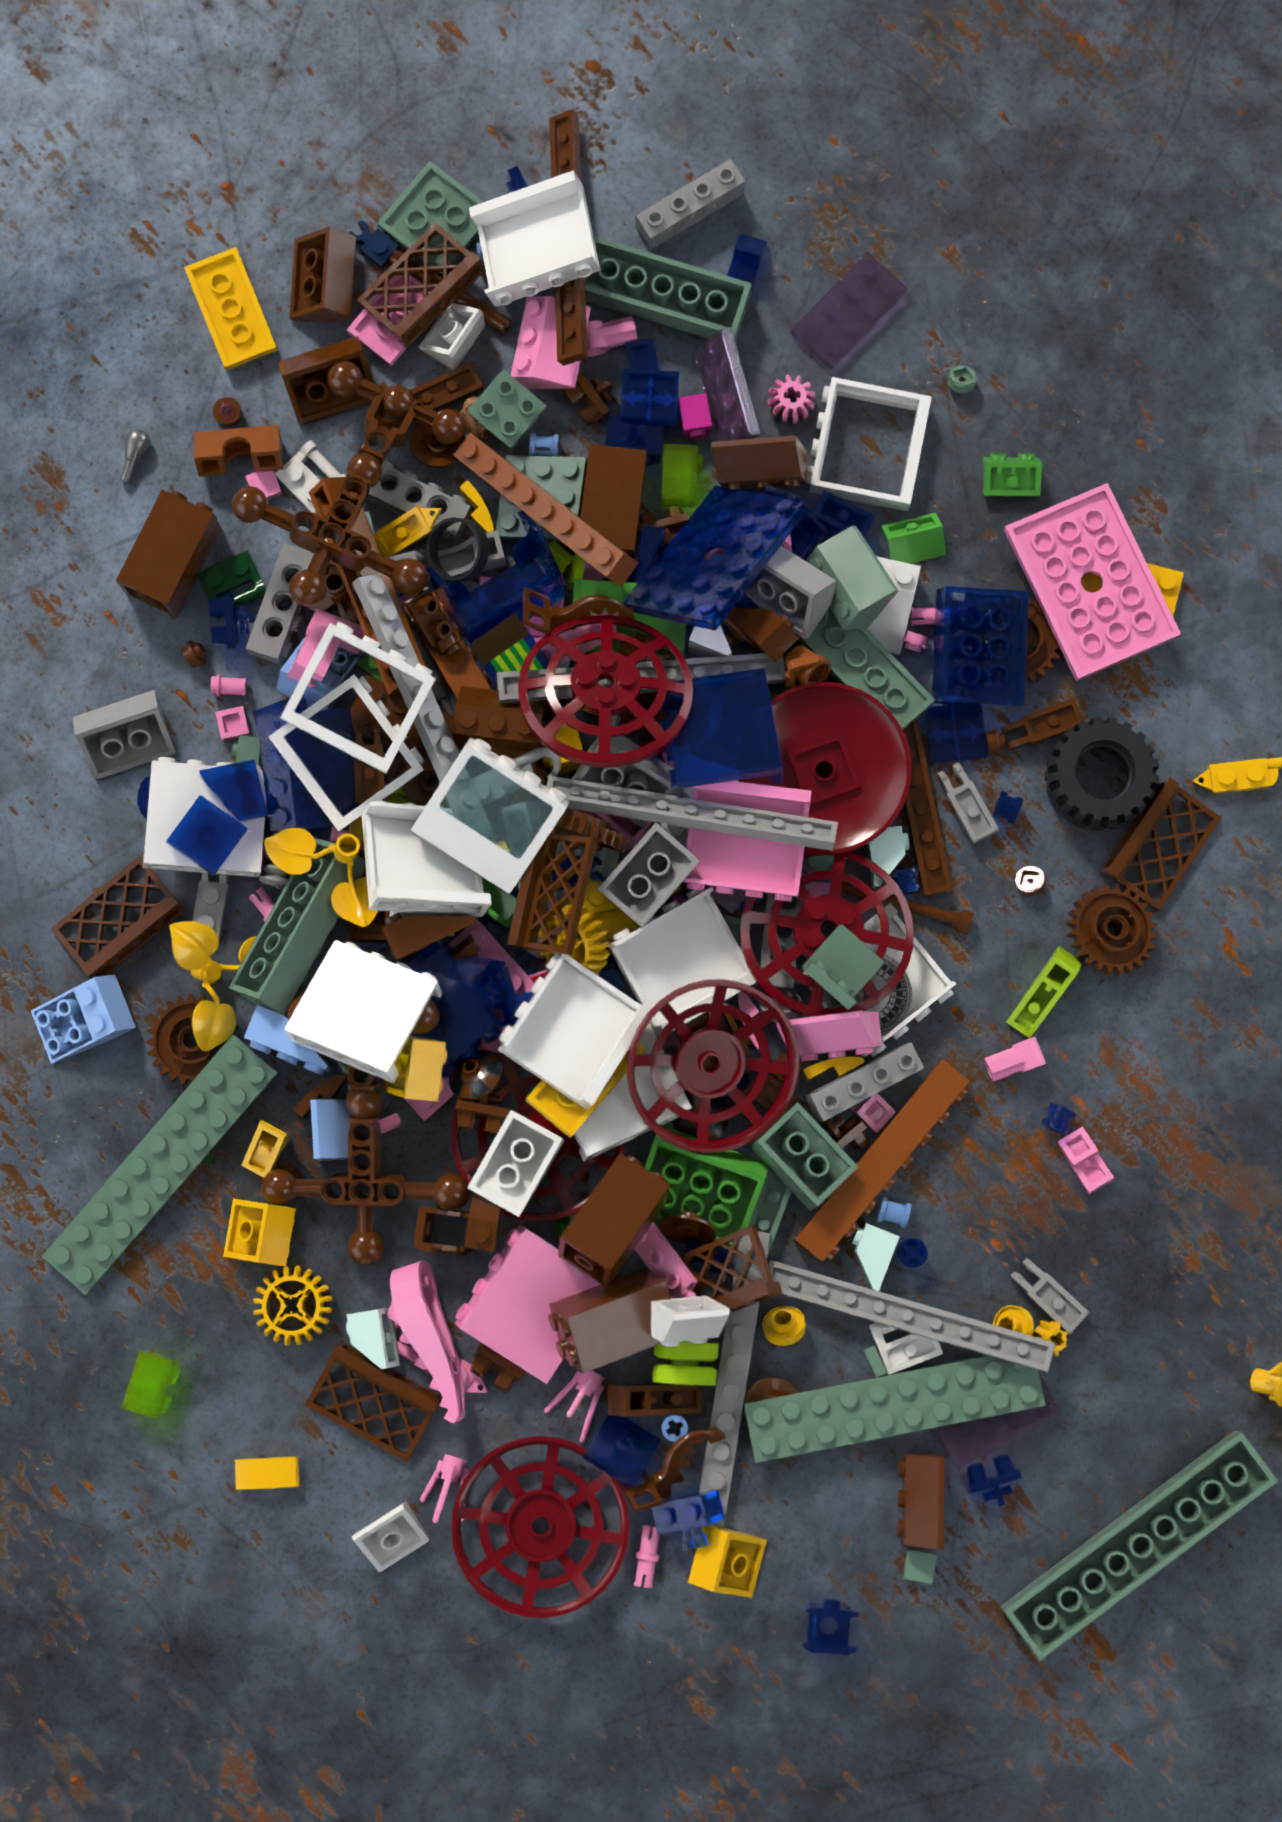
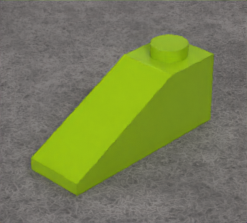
[1006,946,1083,1038]

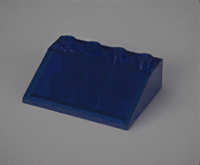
[932,586,1029,706]
[257,707,361,831]

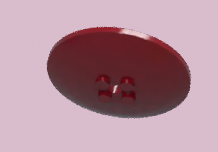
[738,682,912,855]

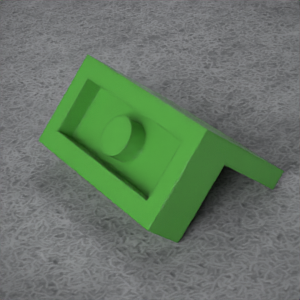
[881,513,946,564]
[482,877,517,928]

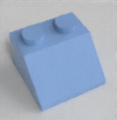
[310,1099,352,1161]

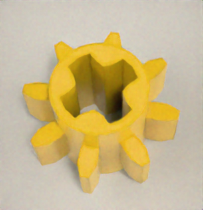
[1032,1320,1068,1357]

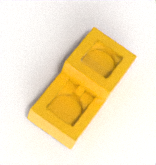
[459,480,494,533]
[802,1057,865,1081]
[235,1456,299,1490]

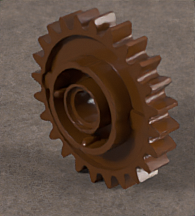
[971,594,1061,686]
[536,807,629,852]
[1065,884,1158,977]
[146,993,241,1086]

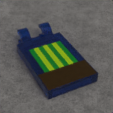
[468,612,568,722]

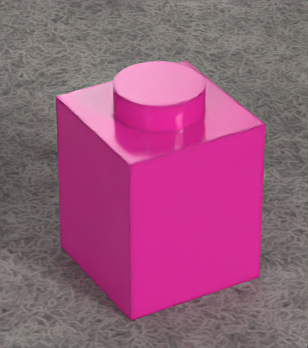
[678,393,712,440]

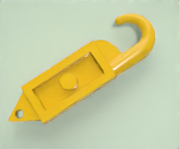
[373,505,442,557]
[1192,757,1282,794]

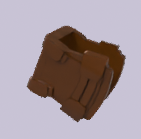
[414,1204,473,1256]

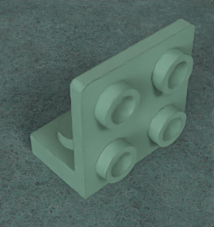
[468,370,546,454]
[802,924,884,1010]

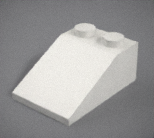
[868,556,921,655]
[467,1110,564,1217]

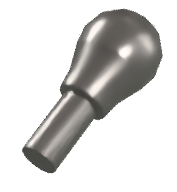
[120,428,150,483]
[430,669,454,716]

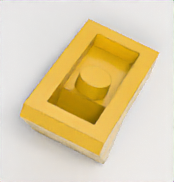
[241,1120,289,1178]

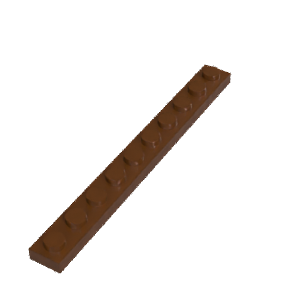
[549,109,588,366]

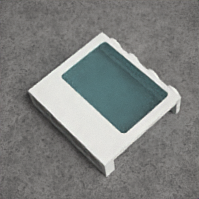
[411,737,569,894]
[284,940,443,1083]

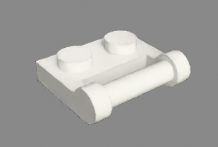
[275,440,346,514]
[869,1322,943,1375]

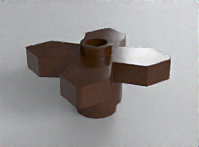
[306,561,360,625]

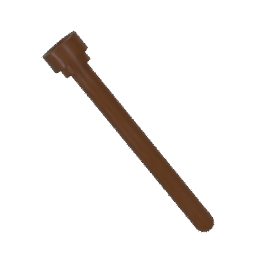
[841,882,974,935]

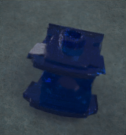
[803,1599,859,1656]

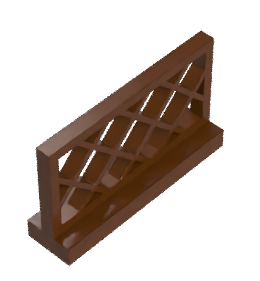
[357,223,485,349]
[1099,777,1222,911]
[507,829,597,955]
[51,856,186,979]
[679,1225,782,1314]
[305,1340,443,1462]

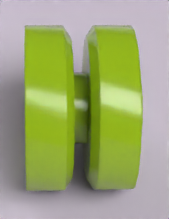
[652,1340,719,1386]

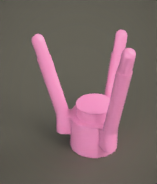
[544,1370,605,1443]
[420,1454,470,1523]

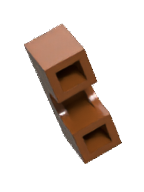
[194,425,283,477]

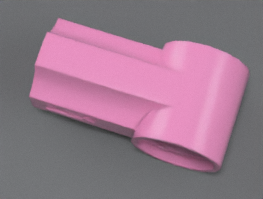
[587,316,638,357]
[984,1036,1046,1082]

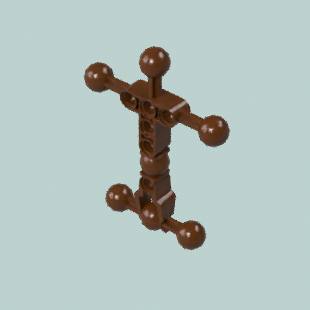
[231,361,467,607]
[261,995,470,1266]

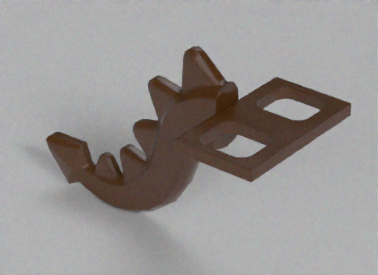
[523,587,634,635]
[617,1426,726,1512]

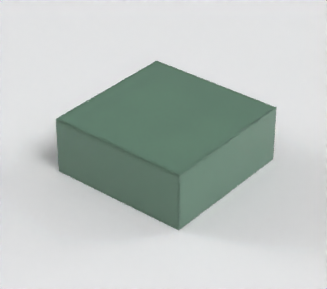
[862,1345,887,1378]
[902,1548,937,1585]

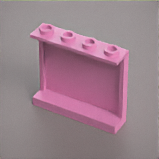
[682,776,811,902]
[455,1224,601,1384]

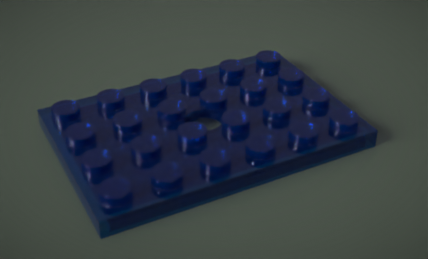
[623,485,808,631]

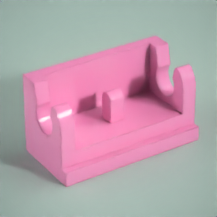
[287,621,342,687]

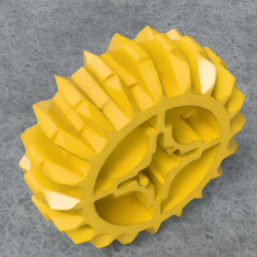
[539,904,611,975]
[253,1266,333,1345]

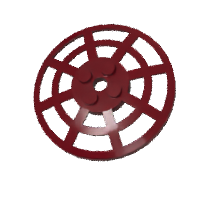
[518,615,693,768]
[740,852,914,1017]
[627,979,800,1153]
[451,1054,625,1222]
[451,1436,630,1618]

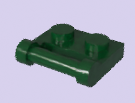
[196,550,267,619]

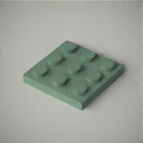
[377,161,483,277]
[495,455,588,542]

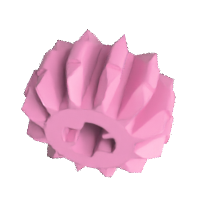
[768,374,815,424]

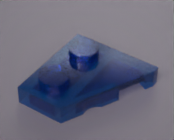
[199,759,268,823]

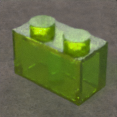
[661,444,703,508]
[121,1350,180,1418]

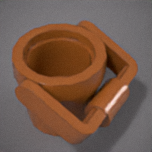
[784,645,832,689]

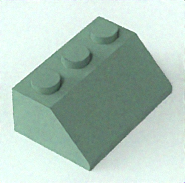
[805,526,899,630]
[750,1103,858,1211]

